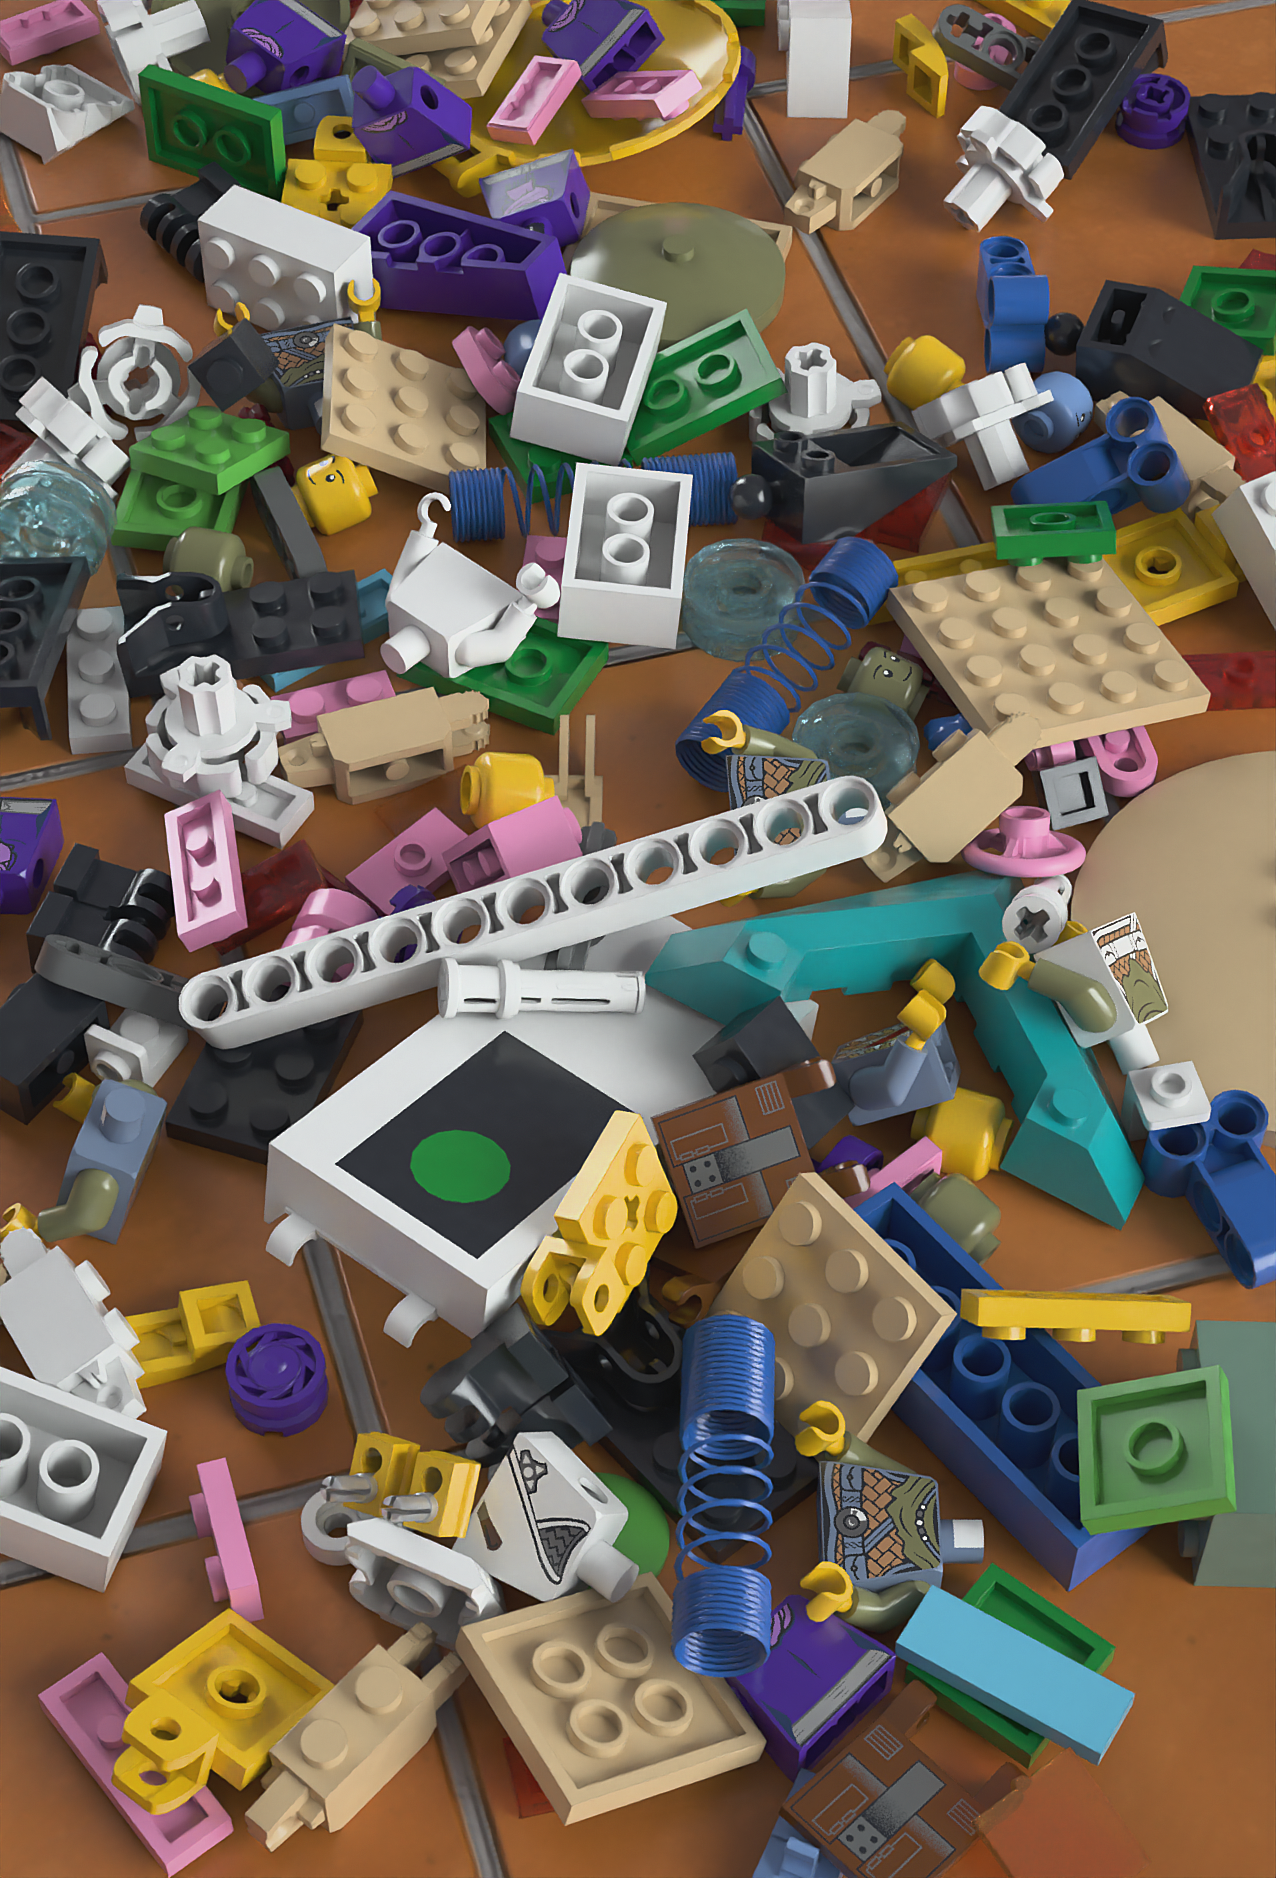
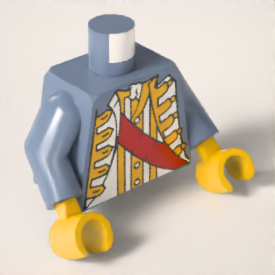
[831,959,961,1126]

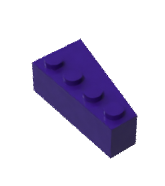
[351,190,567,321]

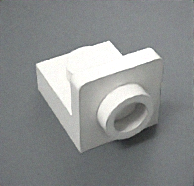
[84,1008,189,1088]
[1120,1061,1211,1141]

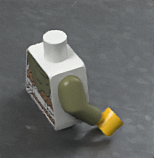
[979,912,1168,1075]

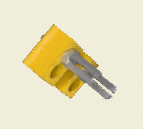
[321,1431,481,1538]

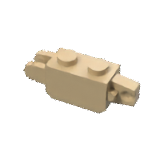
[784,109,906,234]
[1093,391,1246,519]
[278,687,490,805]
[861,712,1043,883]
[245,1621,469,1852]

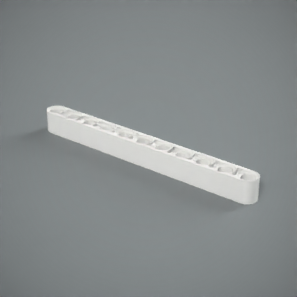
[179,775,887,1049]

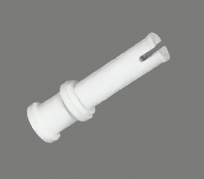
[1002,874,1073,954]
[437,958,645,1019]

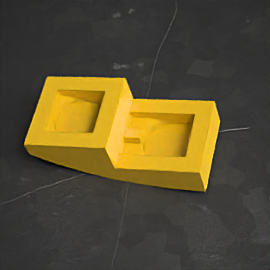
[892,14,948,118]
[125,1280,261,1389]

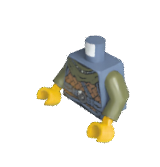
[213,278,382,435]
[701,710,868,907]
[0,1073,168,1245]
[795,1400,984,1634]

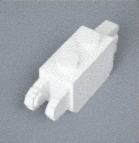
[0,1226,146,1419]

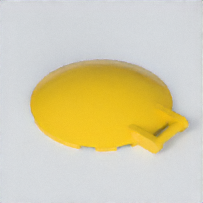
[431,0,741,198]

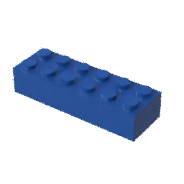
[853,1182,1158,1592]

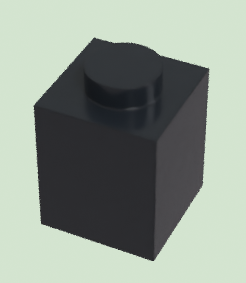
[187,318,280,412]

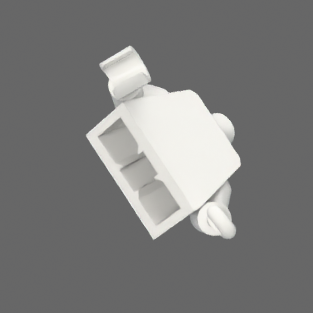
[380,492,560,678]

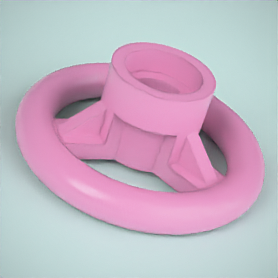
[961,806,1086,878]

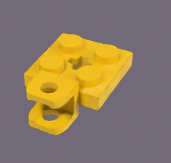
[281,116,393,229]
[1102,503,1247,626]
[520,1110,679,1336]
[111,1608,336,1815]

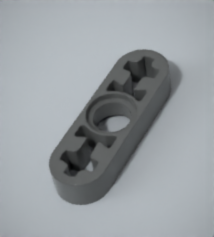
[932,4,1040,91]
[249,466,327,580]
[34,934,225,1032]

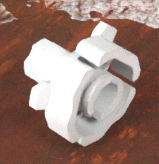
[96,0,210,106]
[944,106,1064,232]
[67,304,201,442]
[749,342,881,442]
[912,363,1054,491]
[1,376,130,512]
[145,654,292,798]

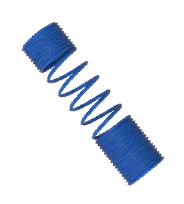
[449,451,738,543]
[675,536,898,793]
[670,1314,775,1678]

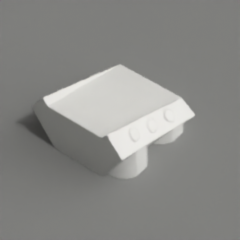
[0,64,135,165]
[344,1517,507,1650]

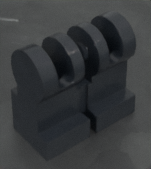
[140,161,246,283]
[26,843,176,974]
[420,1302,613,1482]

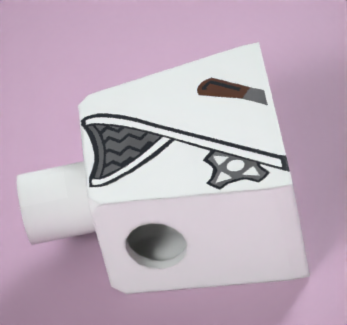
[451,1432,639,1603]

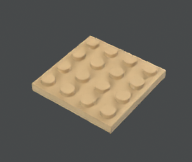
[886,556,1211,749]

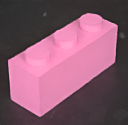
[441,795,583,894]

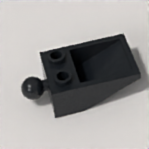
[1044,280,1263,426]
[728,421,957,545]

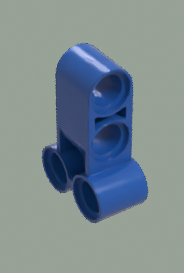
[976,236,1050,374]
[1010,397,1190,516]
[1140,1090,1276,1289]

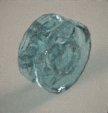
[0,460,118,577]
[681,538,805,662]
[791,692,920,817]

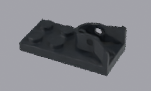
[998,0,1168,180]
[1184,92,1276,240]
[0,231,108,433]
[0,556,91,741]
[116,570,365,698]
[541,1262,819,1564]

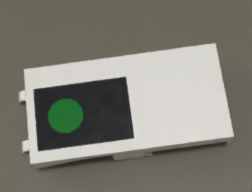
[264,915,819,1348]

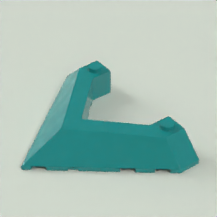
[644,869,1146,1231]

